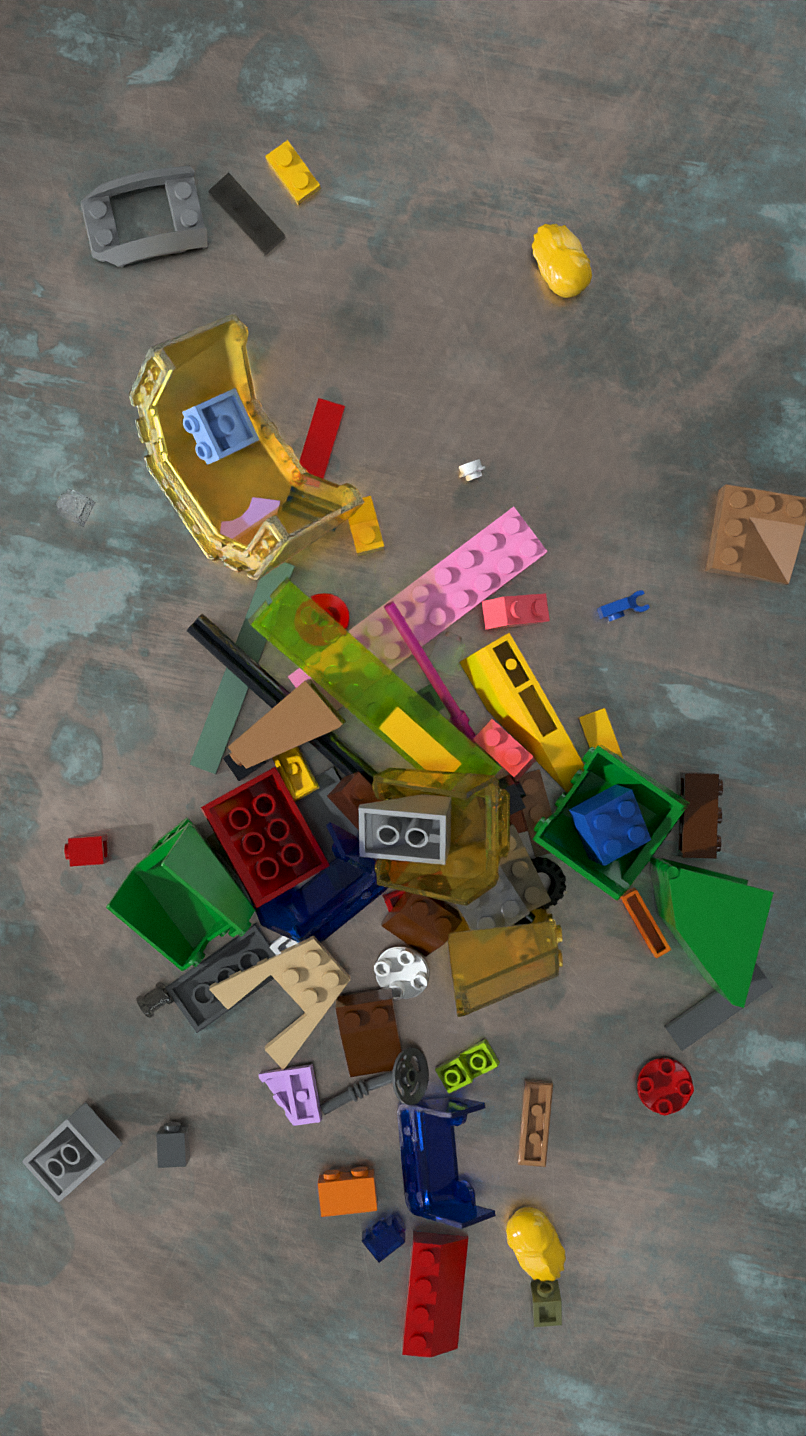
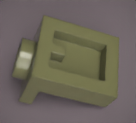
[530,1280,562,1327]

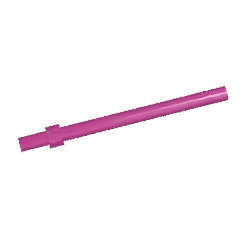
[384,601,476,745]

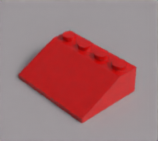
[200,767,330,908]

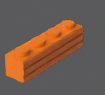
[620,887,671,959]

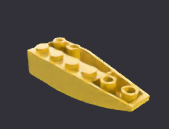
[459,633,585,793]

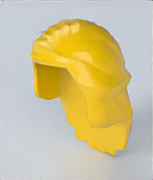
[532,224,592,298]
[506,1207,566,1281]

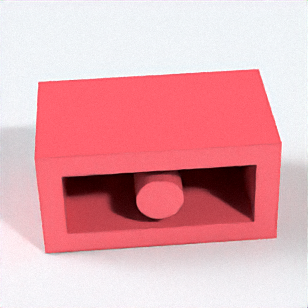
[482,593,550,630]
[473,719,536,781]

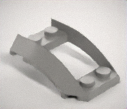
[80,165,208,268]

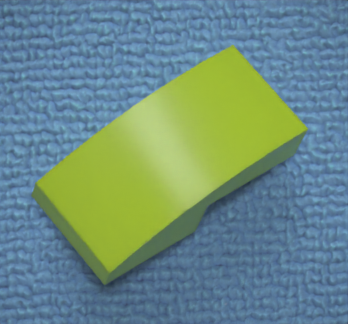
[435,1039,500,1093]

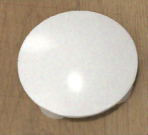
[374,946,430,1001]

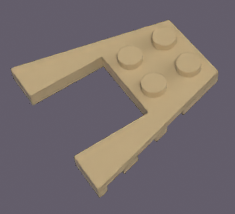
[209,936,350,1069]

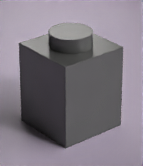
[156,1122,190,1168]

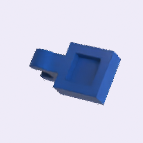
[597,590,650,622]

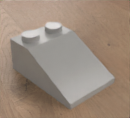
[359,795,451,865]
[22,1102,122,1203]

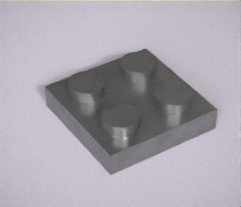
[450,864,530,944]

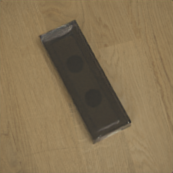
[208,172,285,256]

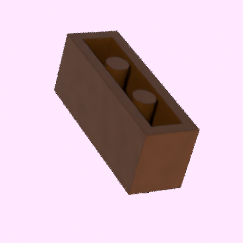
[678,772,723,859]

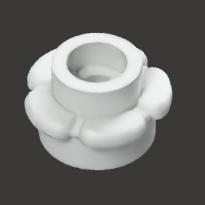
[459,459,485,481]

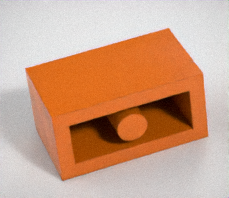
[318,1166,378,1217]

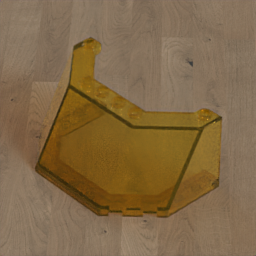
[129,313,364,581]

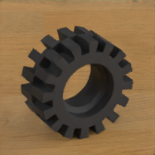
[531,857,566,910]

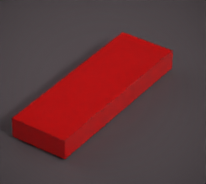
[294,398,345,487]

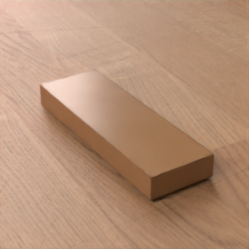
[517,1079,553,1167]

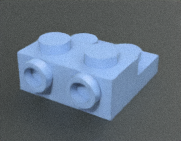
[182,388,259,465]

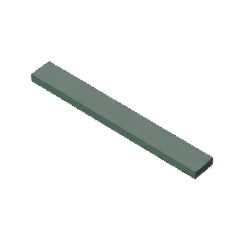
[190,556,295,774]

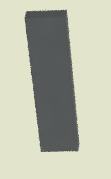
[664,964,773,1051]

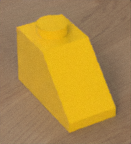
[344,496,385,557]

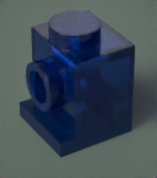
[361,1215,406,1263]

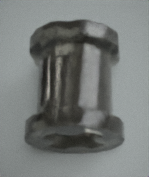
[136,982,174,1018]

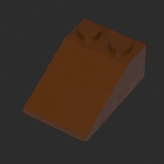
[336,988,404,1077]

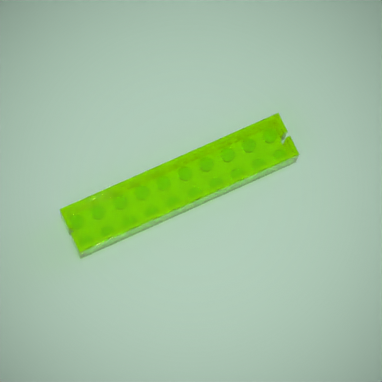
[248,577,501,810]

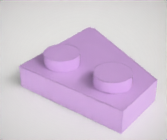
[259,1064,323,1126]

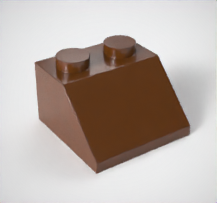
[381,881,462,957]

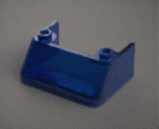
[250,822,390,943]
[397,1097,496,1229]

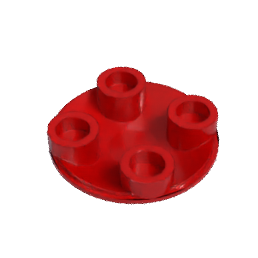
[637,1058,694,1116]

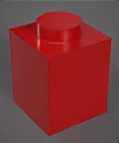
[64,834,109,867]

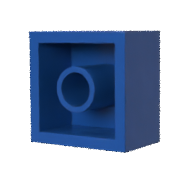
[569,785,651,866]

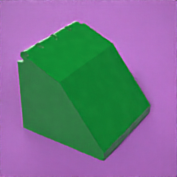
[650,857,774,1008]

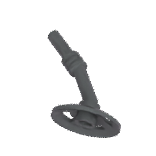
[320,1047,429,1115]

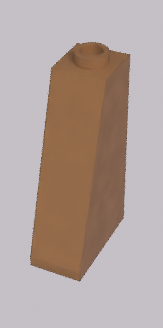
[228,679,346,769]

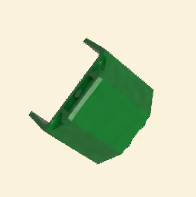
[533,745,690,901]
[106,817,255,971]

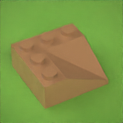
[706,484,806,585]

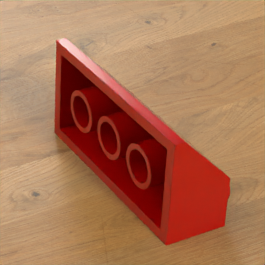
[402,1231,469,1358]

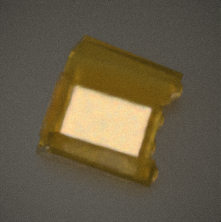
[372,767,510,906]
[448,908,563,1017]

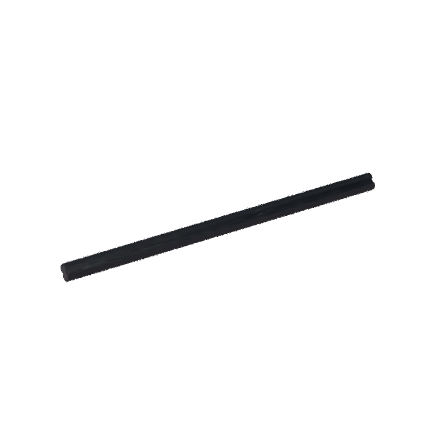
[187,614,536,928]

